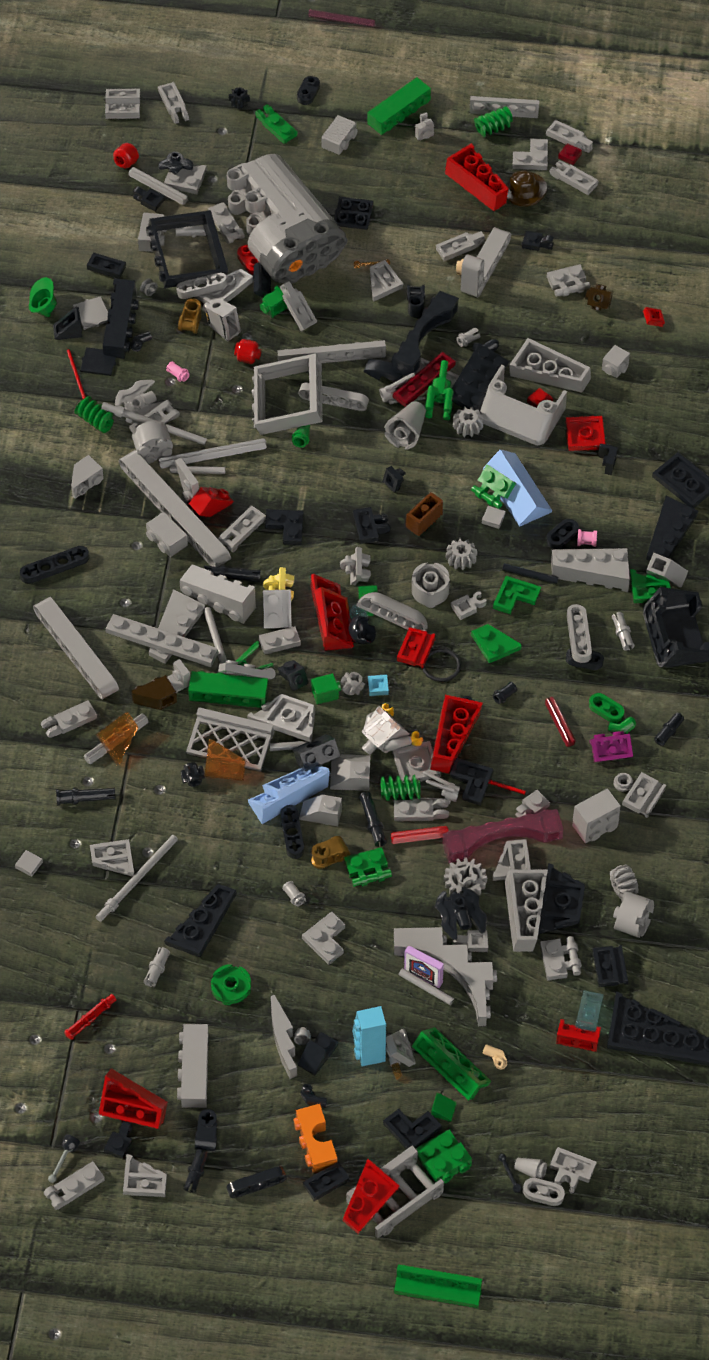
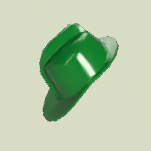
[29,277,57,317]

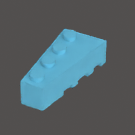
[352,1006,386,1066]

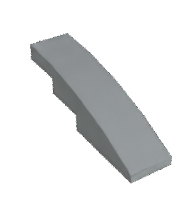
[271,995,297,1079]

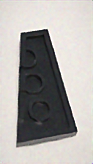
[646,495,699,561]
[164,884,237,958]

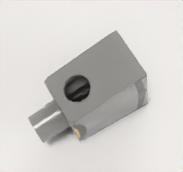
[202,298,241,341]

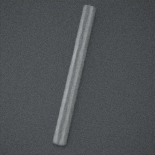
[159,438,267,468]

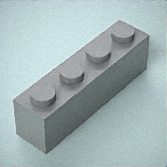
[177,1024,209,1108]

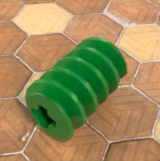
[474,106,513,138]
[74,396,114,433]
[381,775,421,801]

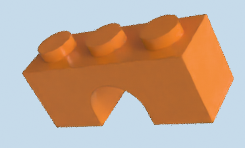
[293,1104,337,1174]

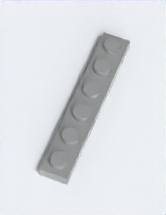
[277,340,386,363]
[105,614,219,667]

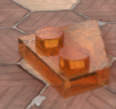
[96,712,139,765]
[204,739,246,781]

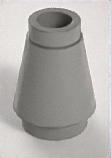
[514,1157,547,1179]

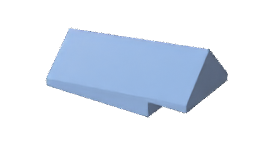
[483,449,552,526]
[248,765,330,824]

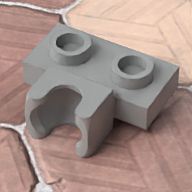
[550,1147,597,1193]

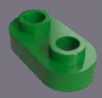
[589,693,624,723]

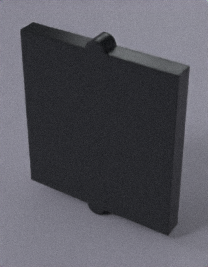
[80,347,116,376]

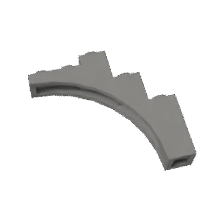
[394,927,497,1026]

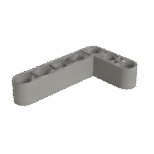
[461,227,511,298]

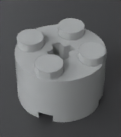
[132,421,173,464]
[412,563,450,608]
[613,891,654,938]

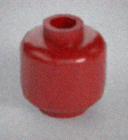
[113,143,139,169]
[234,339,262,364]

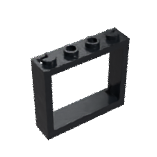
[146,210,228,288]

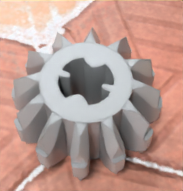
[453,407,484,438]
[446,538,478,570]
[610,864,639,899]

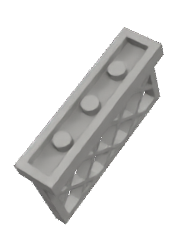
[186,708,274,771]

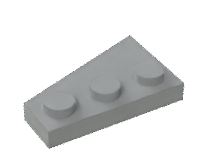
[195,269,254,304]

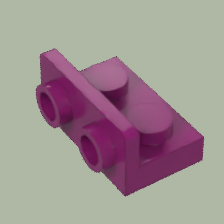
[589,731,633,763]

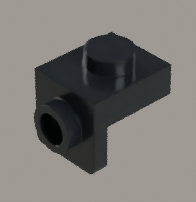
[278,660,309,691]

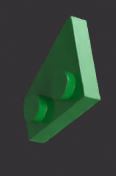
[630,569,670,604]
[471,624,521,663]

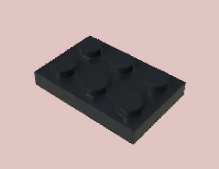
[652,452,709,508]

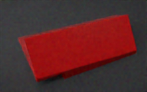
[311,574,354,651]

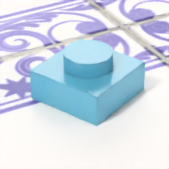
[368,675,389,696]

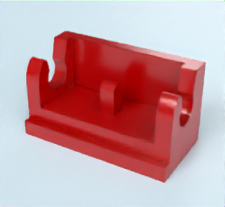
[556,1019,601,1052]

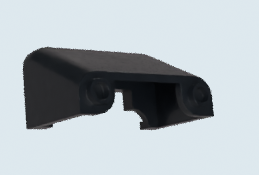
[643,587,709,668]

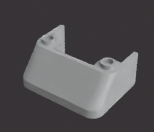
[480,365,567,445]

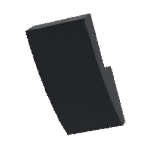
[363,359,402,382]

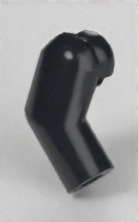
[130,331,152,352]

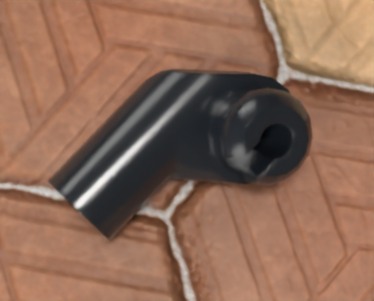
[473,339,499,352]
[300,1084,327,1108]

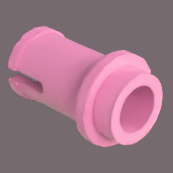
[166,361,189,382]

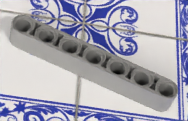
[33,597,119,699]

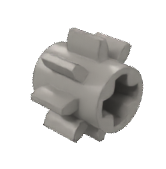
[340,672,365,695]

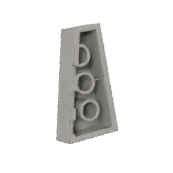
[180,565,256,624]
[505,870,548,952]

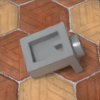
[167,659,190,693]

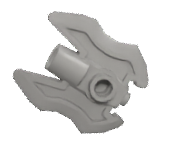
[115,380,164,424]

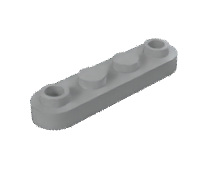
[567,604,592,663]

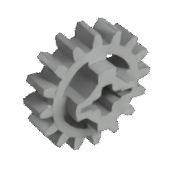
[444,858,487,895]

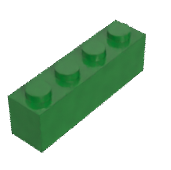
[367,77,431,135]
[188,671,268,708]

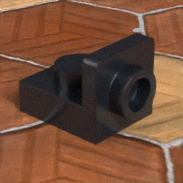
[598,444,618,475]

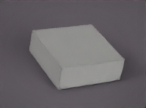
[482,506,505,529]
[15,850,43,877]

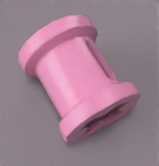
[577,529,597,547]

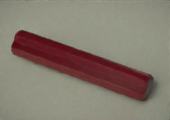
[545,697,576,747]

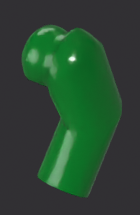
[608,717,636,734]

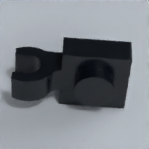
[133,187,165,212]
[522,231,554,251]
[104,1121,133,1160]

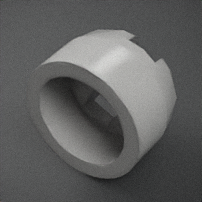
[294,1027,311,1045]

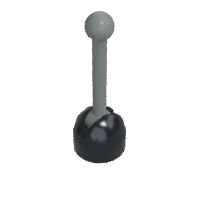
[48,1134,80,1183]

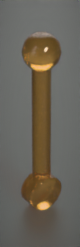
[354,259,391,269]

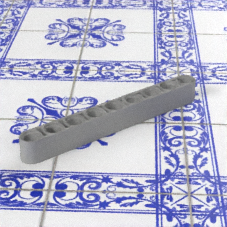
[119,450,231,567]

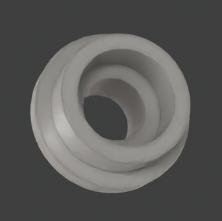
[613,773,633,792]

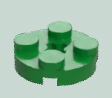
[211,964,251,1005]

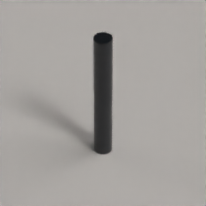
[502,564,559,584]

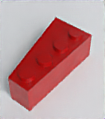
[445,143,509,211]
[430,694,483,774]

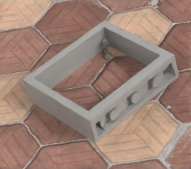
[252,353,323,435]

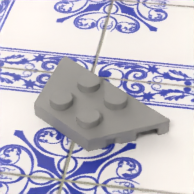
[247,694,315,742]

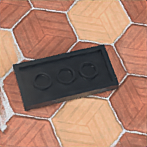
[452,343,510,412]

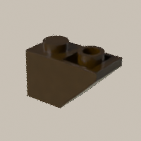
[132,675,177,710]

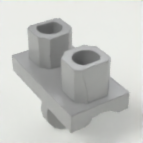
[340,547,371,586]

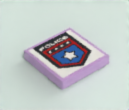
[404,946,444,988]

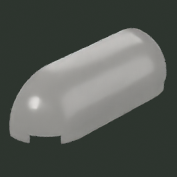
[356,592,428,632]

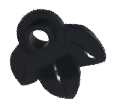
[159,152,193,175]

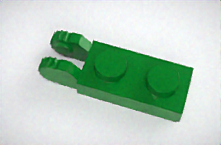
[255,104,297,144]

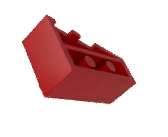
[98,1068,167,1129]

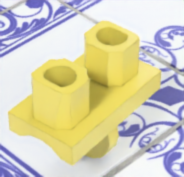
[263,567,294,601]

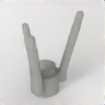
[379,373,426,405]
[413,771,460,804]

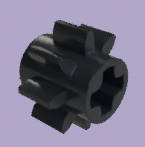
[228,87,250,109]
[180,762,205,787]

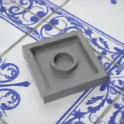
[392,741,441,781]

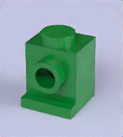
[260,286,288,318]

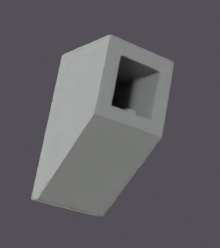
[71,455,104,498]
[646,553,688,589]

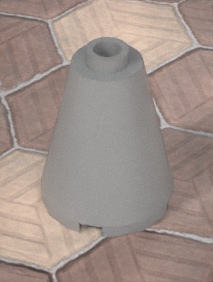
[384,401,426,449]

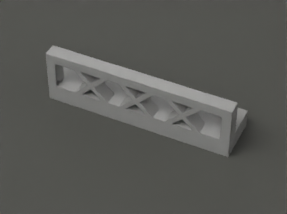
[470,96,539,118]

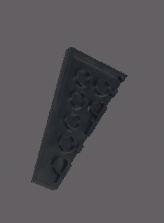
[607,991,709,1066]

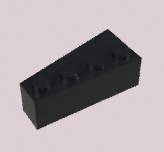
[102,278,139,359]

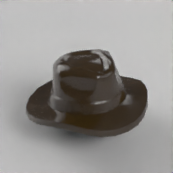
[506,170,548,206]

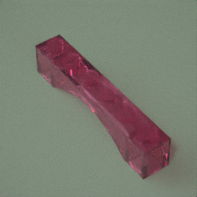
[442,809,564,863]

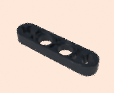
[20,546,89,584]

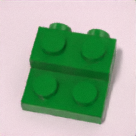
[415,1129,472,1183]

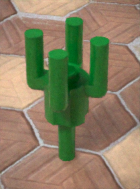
[425,360,453,420]

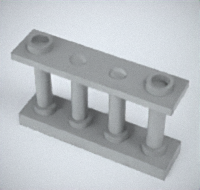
[346,1145,444,1239]

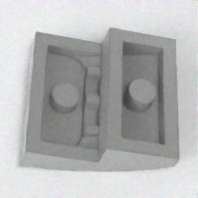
[105,89,140,119]

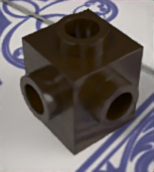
[585,284,614,311]

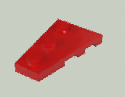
[342,1159,400,1234]

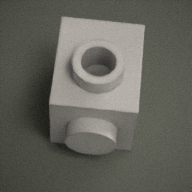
[602,345,630,378]

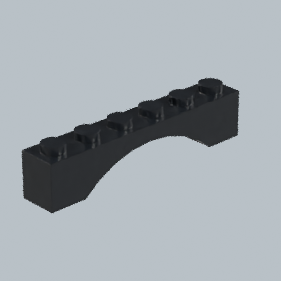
[391,291,459,378]

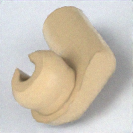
[483,1044,507,1069]

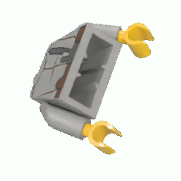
[362,703,423,755]

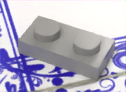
[259,626,301,655]

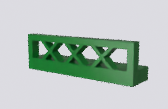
[412,1027,491,1101]
[394,1264,482,1308]

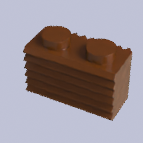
[406,492,443,536]

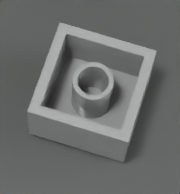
[572,788,621,843]

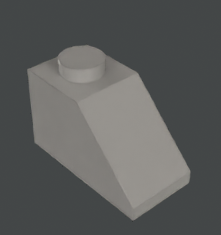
[299,795,342,827]

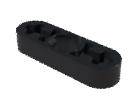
[280,805,304,859]
[226,1166,287,1198]

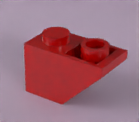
[189,487,234,517]

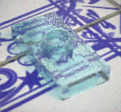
[575,990,604,1032]

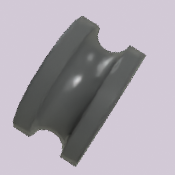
[140,278,158,296]

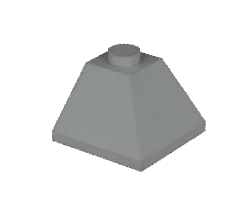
[330,754,371,791]

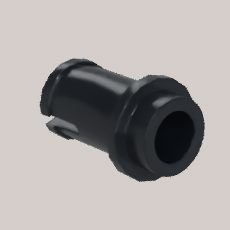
[493,681,518,704]

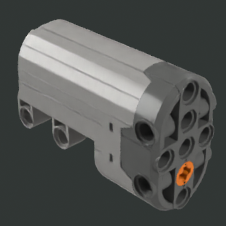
[227,154,348,284]

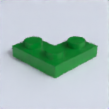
[493,576,541,615]

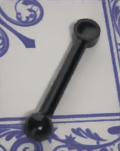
[498,1154,521,1193]

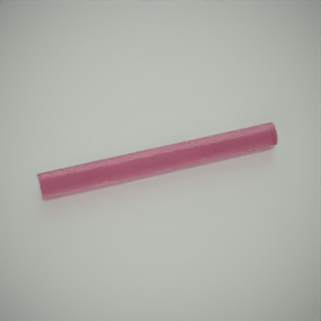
[308,9,375,27]

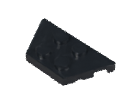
[538,863,585,934]

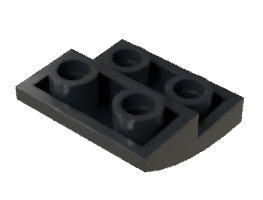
[334,196,374,230]

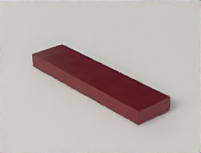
[393,352,456,407]

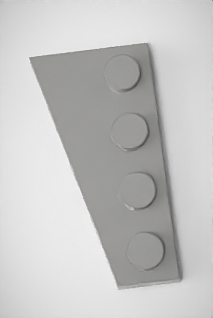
[149,589,206,664]

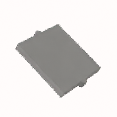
[73,296,108,330]

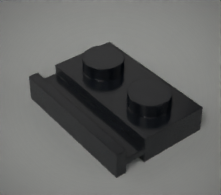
[592,945,628,987]

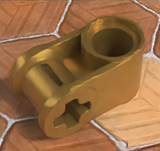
[178,299,202,334]
[311,836,350,869]

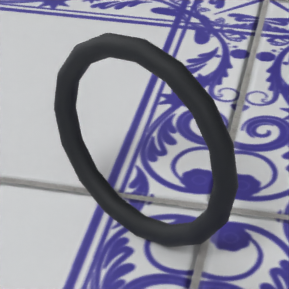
[422,648,461,682]

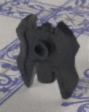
[435,887,487,940]

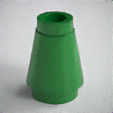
[291,425,310,448]

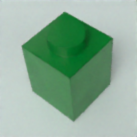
[311,673,341,705]

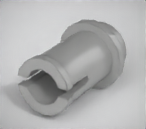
[457,328,480,347]
[282,881,306,906]

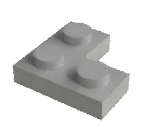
[513,139,548,170]
[302,911,345,965]

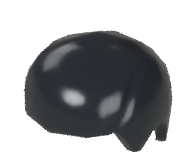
[349,615,376,645]

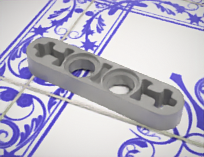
[298,383,369,411]

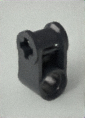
[407,284,425,318]
[195,1109,217,1151]

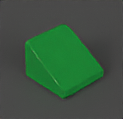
[431,1093,457,1122]

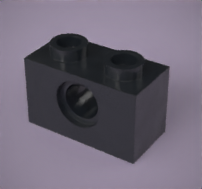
[292,734,340,771]

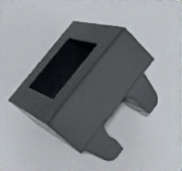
[382,466,406,493]

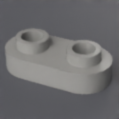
[523,1178,565,1206]

